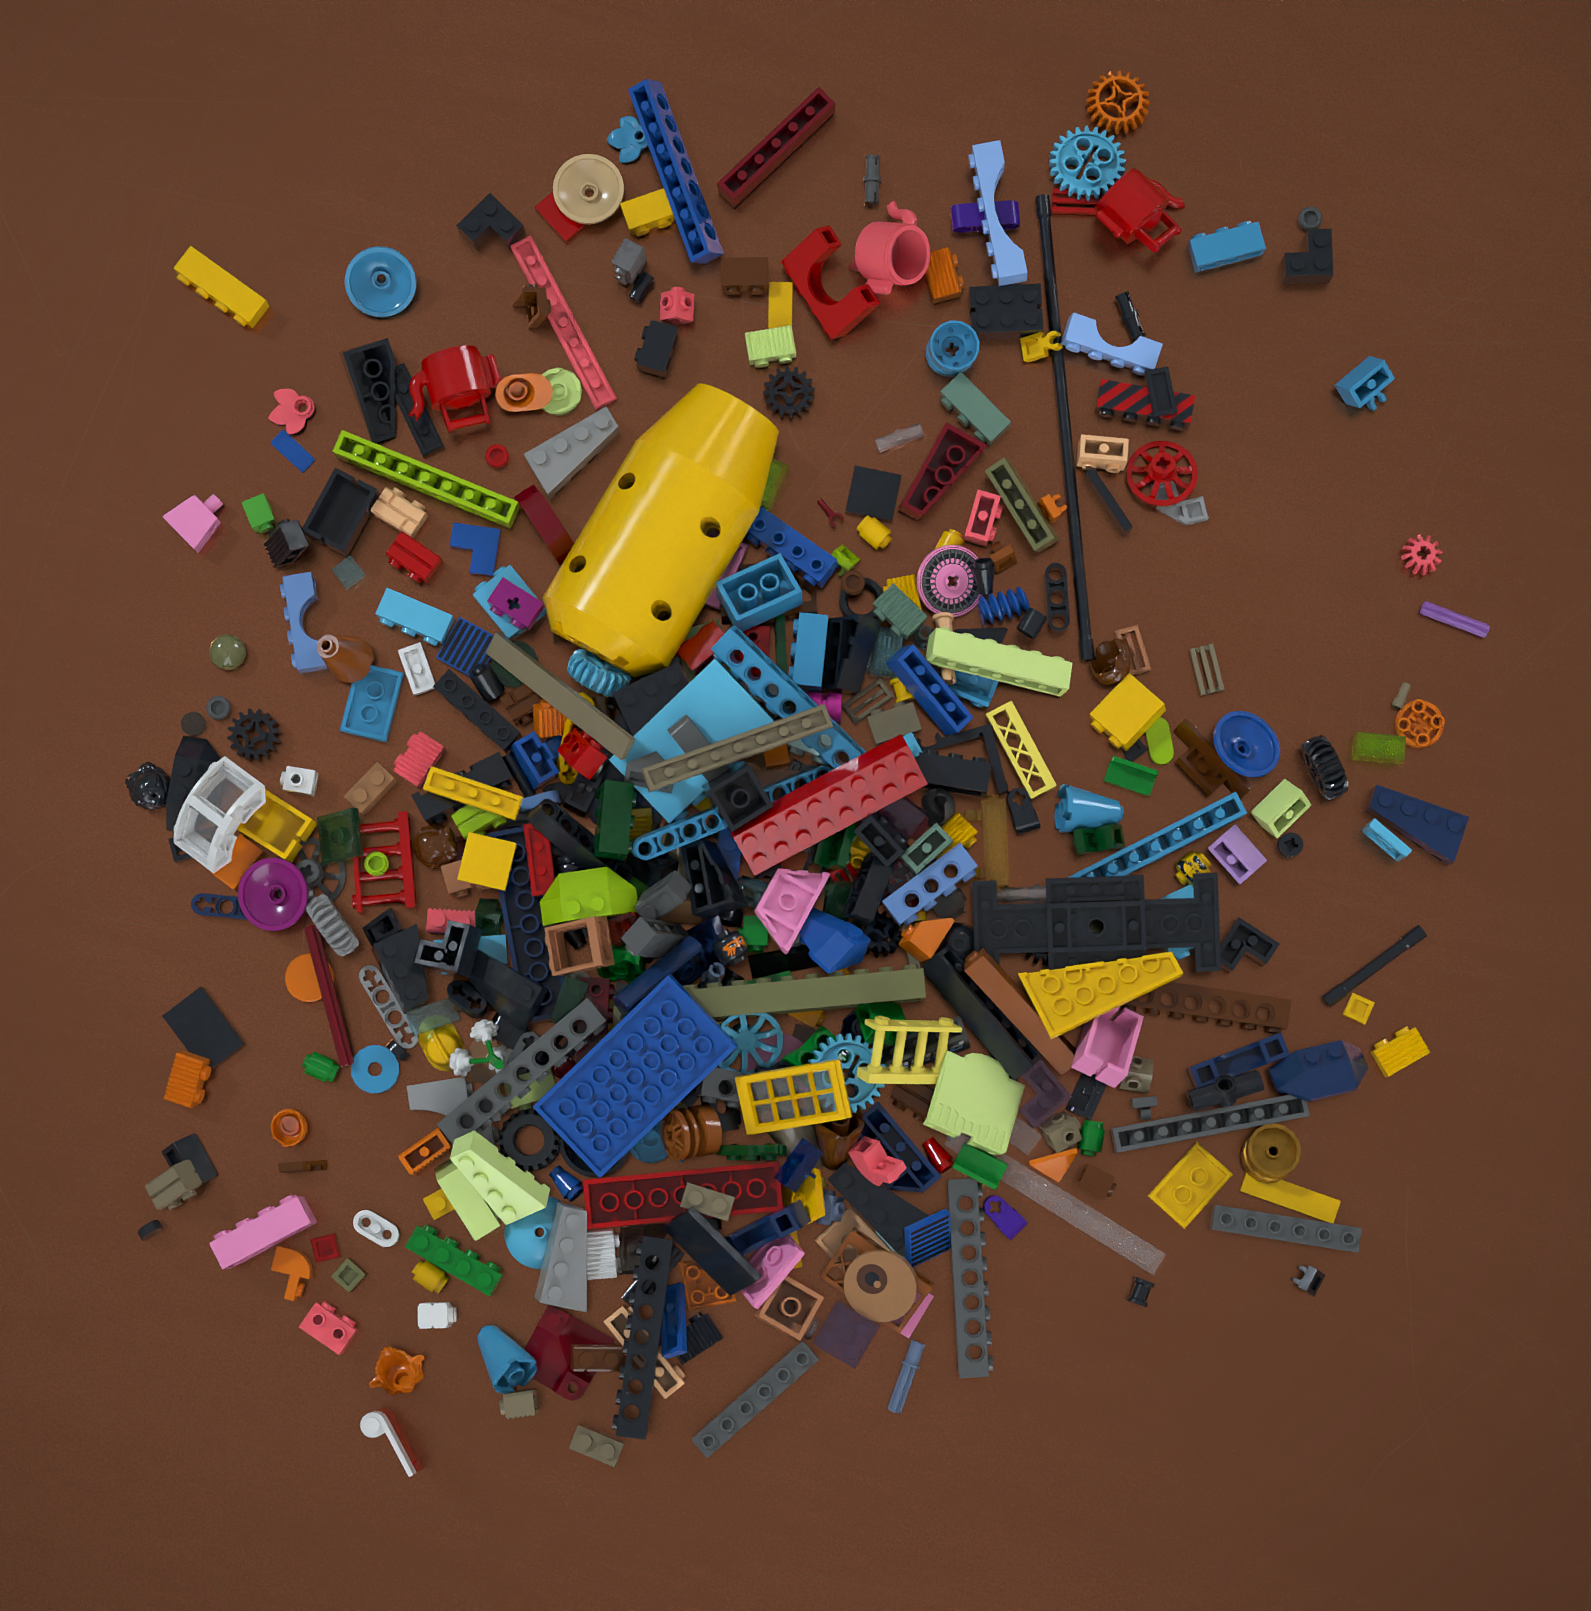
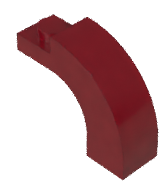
[514,484,574,565]

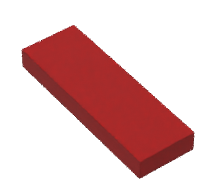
[523,823,555,897]

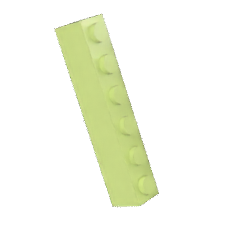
[926,627,1072,697]

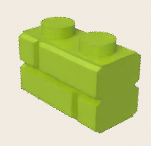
[451,805,507,840]

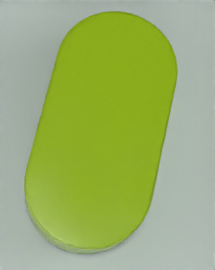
[1145,717,1174,765]

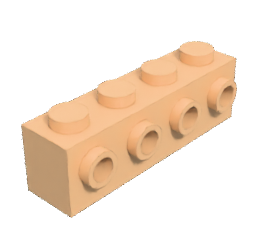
[603,1305,686,1399]

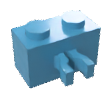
[1334,356,1395,411]

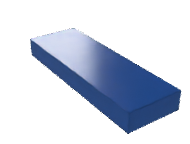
[661,1282,687,1359]

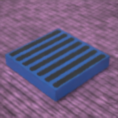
[436,617,494,677]
[904,1209,951,1267]

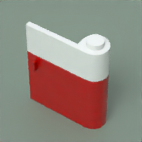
[360,1408,424,1477]

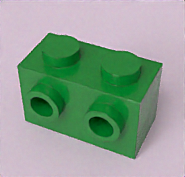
[739,916,768,954]

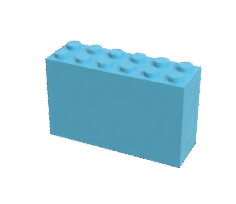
[609,659,775,823]

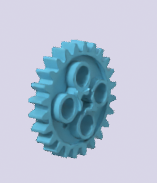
[1049,126,1126,201]
[807,1033,886,1113]

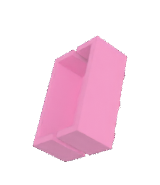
[1071,1006,1144,1088]

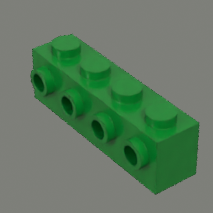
[405,1224,504,1297]

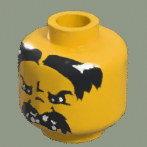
[1175,851,1211,886]

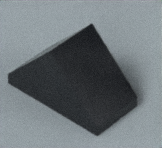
[362,908,405,946]

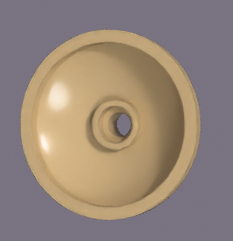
[553,154,624,224]

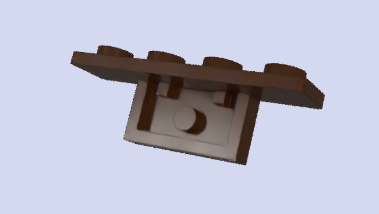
[1174,719,1252,800]

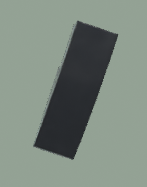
[563,746,614,817]

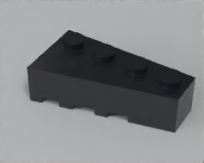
[827,1163,929,1252]

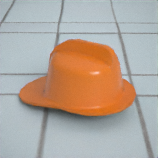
[495,373,553,412]

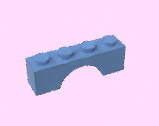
[280,572,328,674]

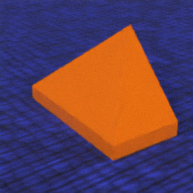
[1028,1148,1078,1183]

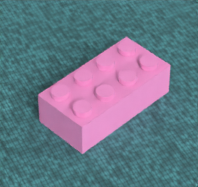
[209,1195,318,1269]

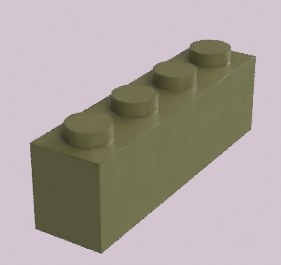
[984,457,1060,552]

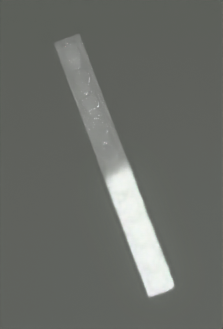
[944,1132,1166,1275]

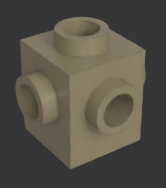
[1119,1056,1153,1093]
[1040,1111,1082,1153]

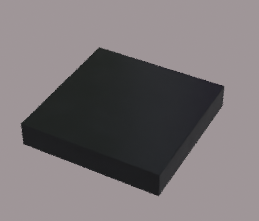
[845,465,902,522]

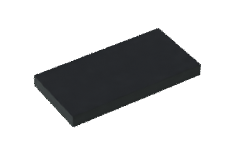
[662,1206,761,1296]

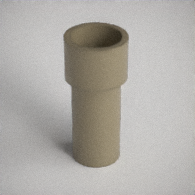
[1391,682,1412,710]

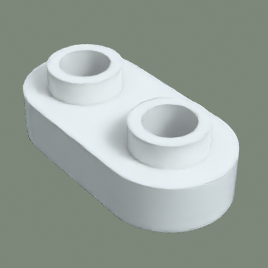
[353,1210,400,1247]

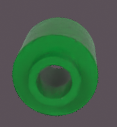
[302,1051,340,1083]
[1077,1120,1105,1157]

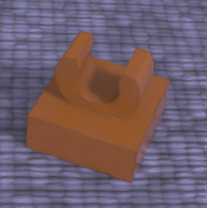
[989,541,1017,574]

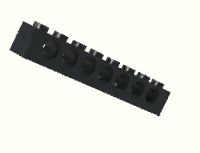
[612,1236,674,1440]

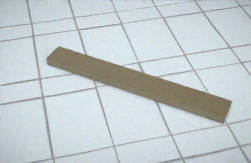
[486,632,635,760]
[641,704,833,793]

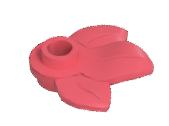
[268,389,315,434]

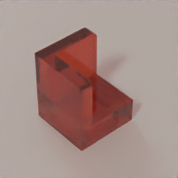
[607,912,641,946]

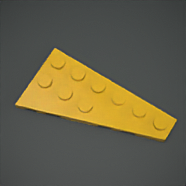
[1018,952,1183,1039]

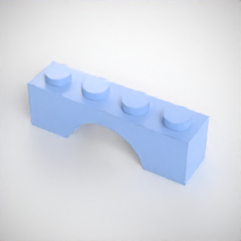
[1060,312,1162,376]

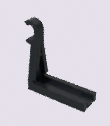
[916,724,1009,795]

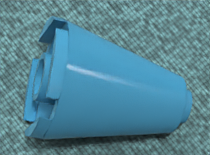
[1054,784,1124,833]
[477,1325,537,1394]

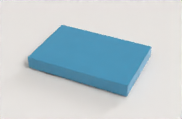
[339,665,405,743]

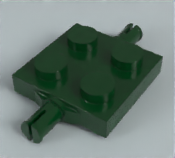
[717,1143,786,1161]

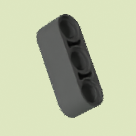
[667,715,730,782]

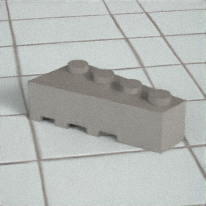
[524,407,620,500]
[534,1202,587,1312]

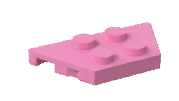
[754,868,830,954]

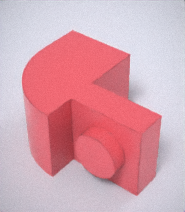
[848,1136,906,1186]

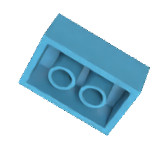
[715,553,803,632]
[788,612,828,693]

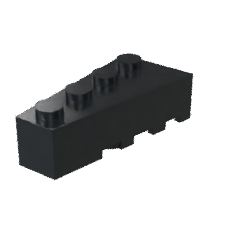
[411,752,514,826]

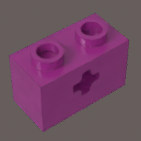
[487,577,545,631]

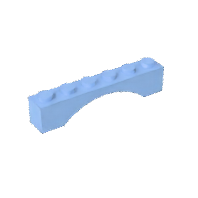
[968,140,1028,286]

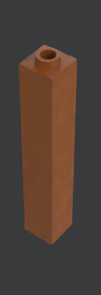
[964,948,1076,1076]

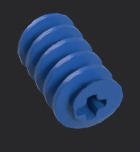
[978,587,1030,626]

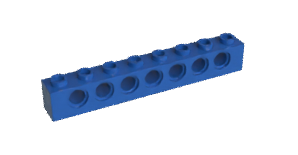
[628,79,724,264]

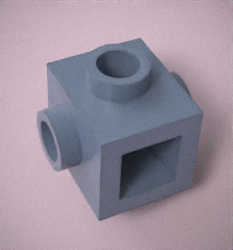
[817,1190,845,1225]

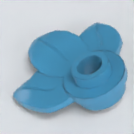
[607,116,648,163]

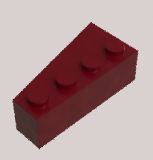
[897,422,988,521]

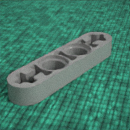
[359,965,419,1049]

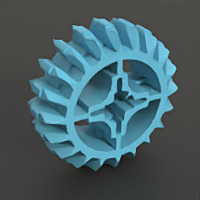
[567,649,631,697]

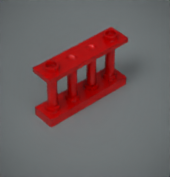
[346,811,418,915]

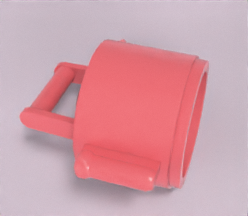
[848,201,930,295]

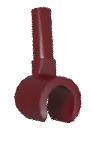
[817,498,844,528]

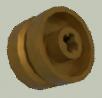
[1241,1123,1301,1184]

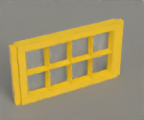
[735,1059,852,1135]

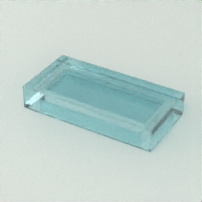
[406,998,460,1036]

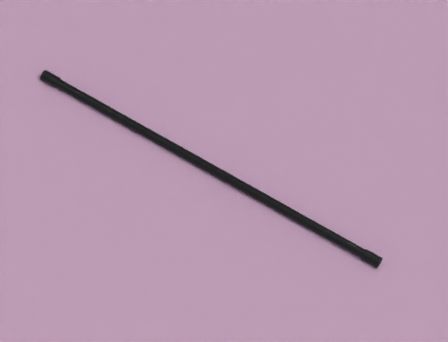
[1035,194,1095,662]

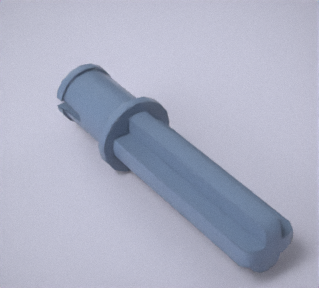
[888,1340,926,1414]

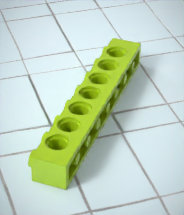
[332,430,520,529]

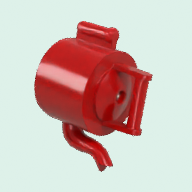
[1095,168,1185,252]
[408,345,502,433]

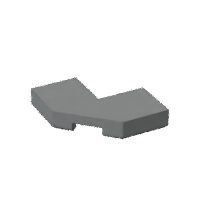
[1150,481,1209,526]

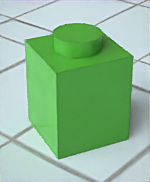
[241,493,277,533]

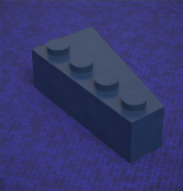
[1365,785,1469,865]

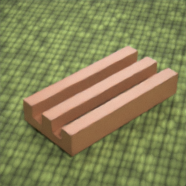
[1114,625,1152,676]

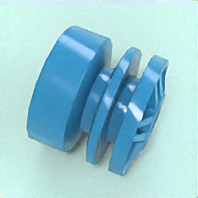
[925,320,979,378]

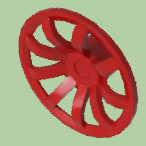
[1126,441,1198,507]

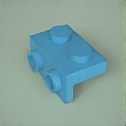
[948,670,999,707]

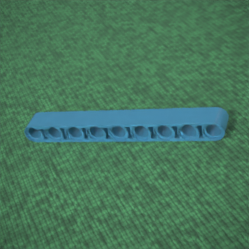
[631,765,832,860]

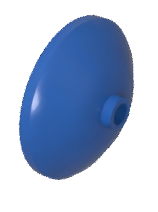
[1213,711,1280,777]

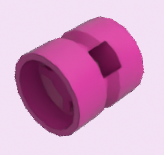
[808,691,842,723]

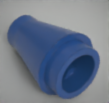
[549,1165,584,1202]

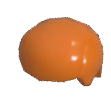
[270,1108,308,1147]

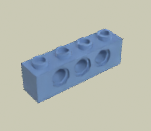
[882,843,978,926]

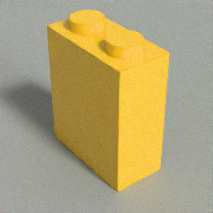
[1090,673,1166,752]

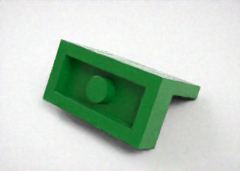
[1103,756,1159,797]
[952,1142,1008,1190]

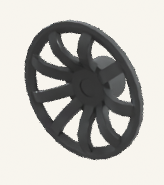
[278,838,346,910]

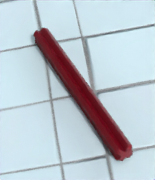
[304,925,354,1067]

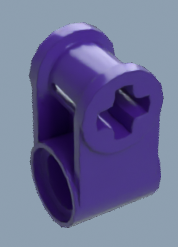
[983,1195,1028,1240]

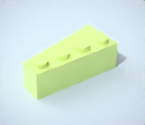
[450,1130,550,1225]

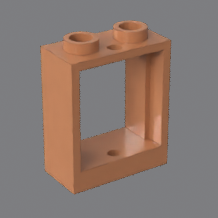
[544,916,615,976]

